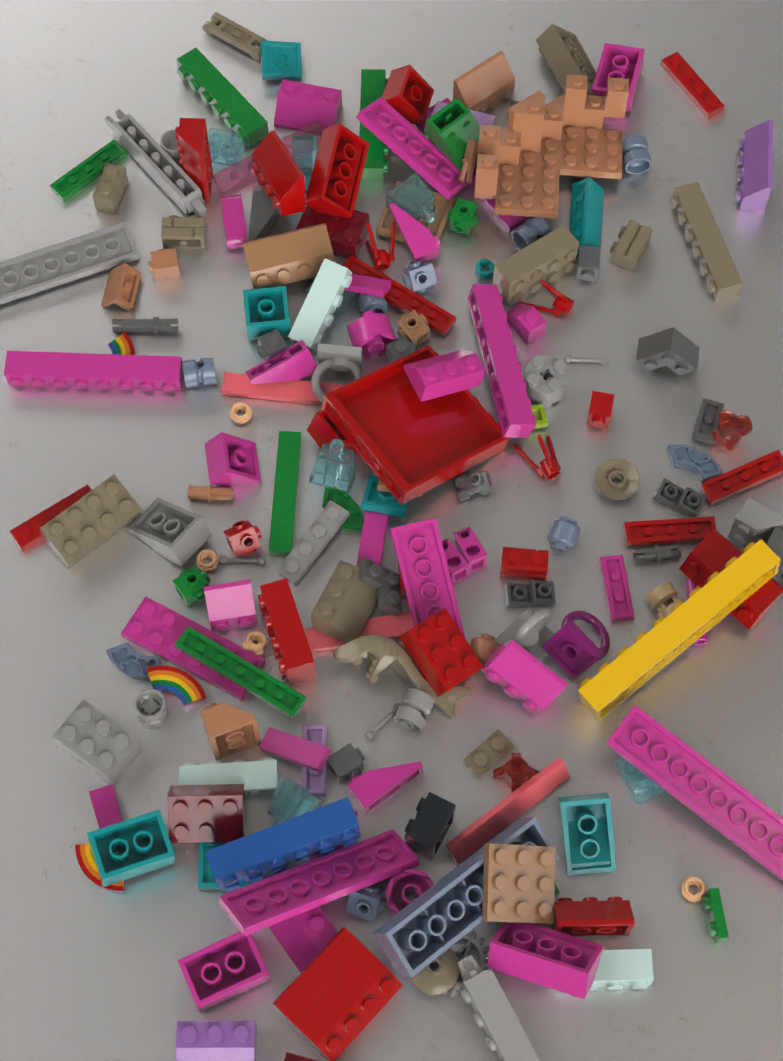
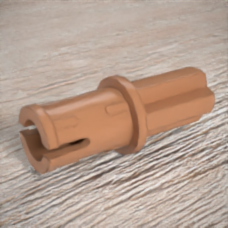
[459,140,479,184]
[188,484,233,502]

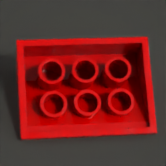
[273,927,403,1061]

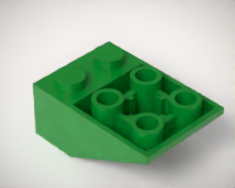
[424,98,480,175]

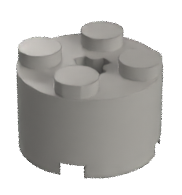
[524,355,568,407]

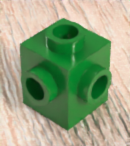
[447,198,479,235]
[172,566,211,607]

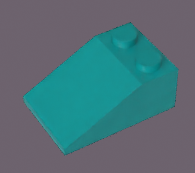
[558,793,617,876]

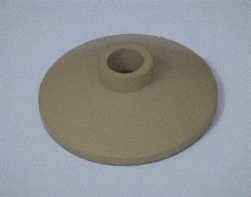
[595,458,640,500]
[411,948,460,995]

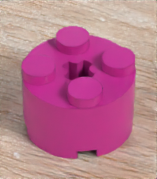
[347,310,396,359]
[386,869,434,917]

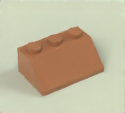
[453,51,515,113]
[200,703,261,760]

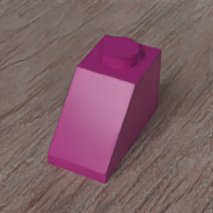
[506,303,547,346]

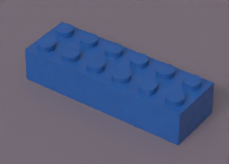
[206,797,361,892]

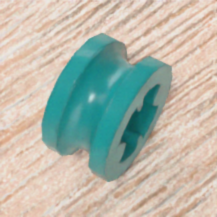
[475,259,494,280]

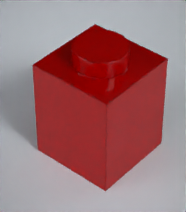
[587,391,614,428]

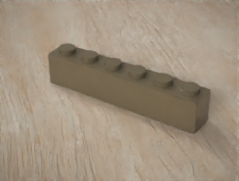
[670,182,743,301]

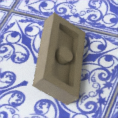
[463,729,514,780]

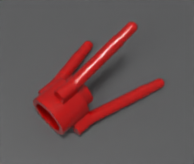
[365,221,396,271]
[519,280,575,317]
[513,435,561,480]

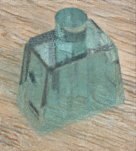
[386,173,437,223]
[309,439,356,493]
[267,775,325,826]

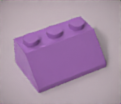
[176,1021,257,1061]

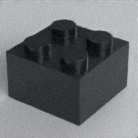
[404,792,456,861]

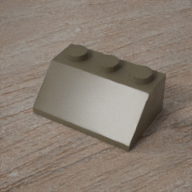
[311,560,378,642]

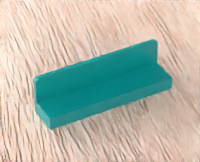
[569,177,604,255]

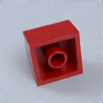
[382,64,434,124]

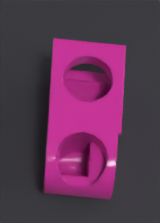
[452,527,487,574]
[442,538,470,585]

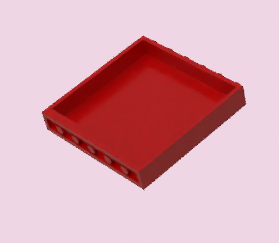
[321,345,509,505]

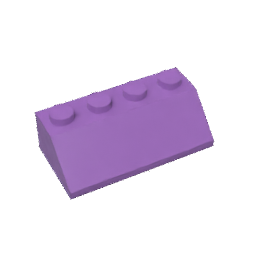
[736,120,773,213]

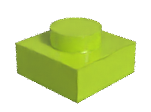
[531,404,548,429]

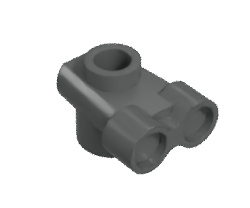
[455,471,492,502]

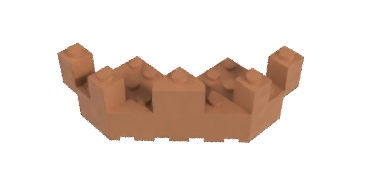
[474,74,629,219]

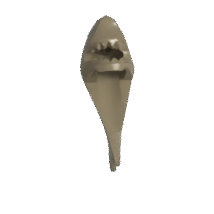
[332,634,472,719]

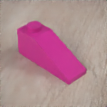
[389,203,441,262]
[245,340,317,384]
[347,762,423,815]

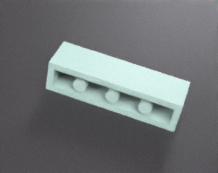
[288,258,352,351]
[179,757,279,797]
[590,949,654,990]

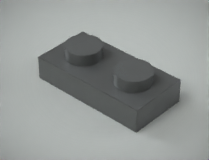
[691,398,724,445]

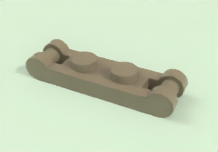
[202,12,268,61]

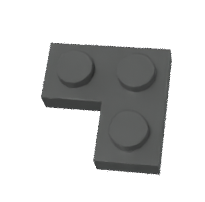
[359,558,402,616]

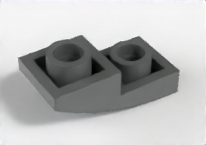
[652,478,706,517]
[504,580,555,608]

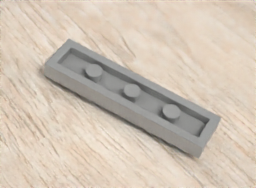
[277,500,350,586]

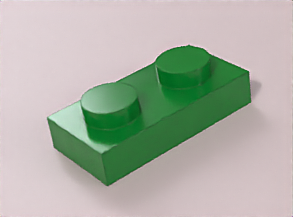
[703,888,729,944]

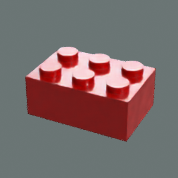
[399,607,484,697]

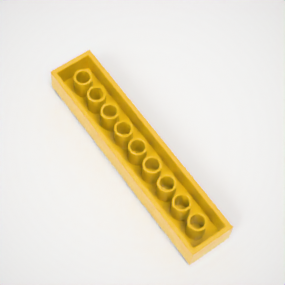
[578,539,781,722]

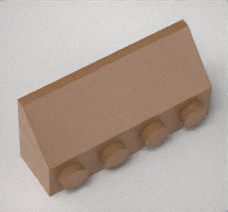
[242,223,335,289]

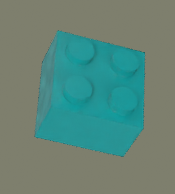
[243,286,291,341]

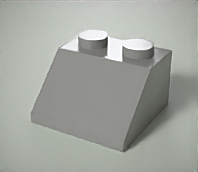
[727,498,783,547]

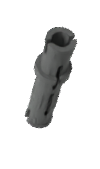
[112,317,179,334]

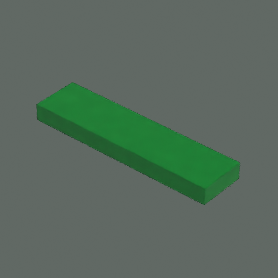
[50,139,128,202]

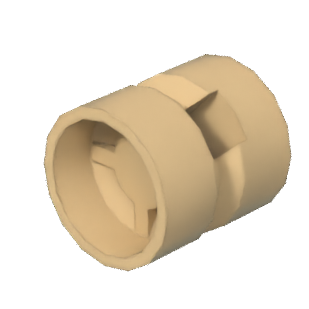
[646,582,684,618]

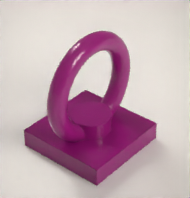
[541,610,610,680]

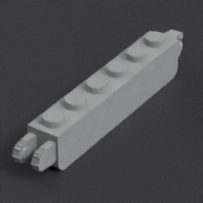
[105,109,207,217]
[457,955,540,1061]

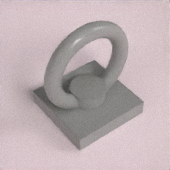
[311,343,363,403]
[495,608,554,662]

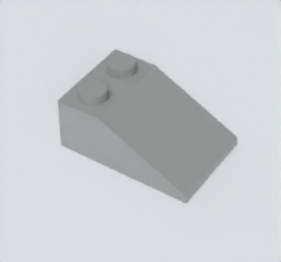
[128,497,212,566]

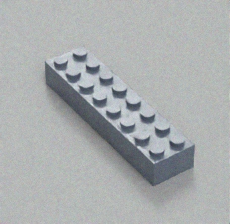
[372,817,560,978]

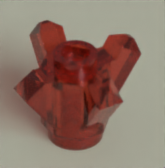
[711,410,752,451]
[493,753,539,793]

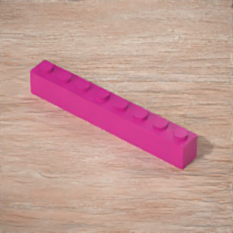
[467,284,536,438]
[4,351,183,392]

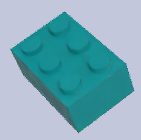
[87,810,175,887]

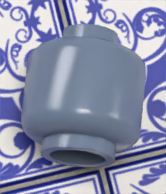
[357,294,388,314]
[547,516,580,552]

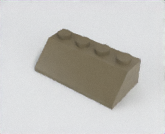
[536,24,596,96]

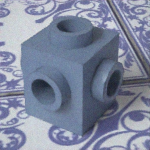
[402,260,438,293]
[346,883,387,921]

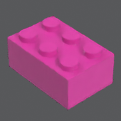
[177,932,270,1013]

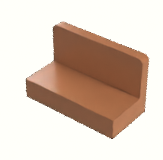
[101,263,141,311]

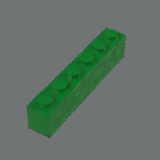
[176,48,269,147]
[359,69,389,181]

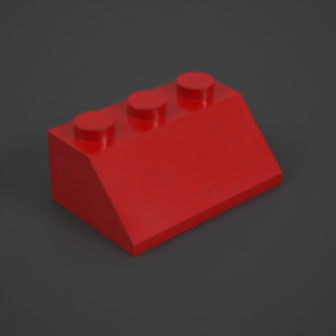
[553,897,635,937]

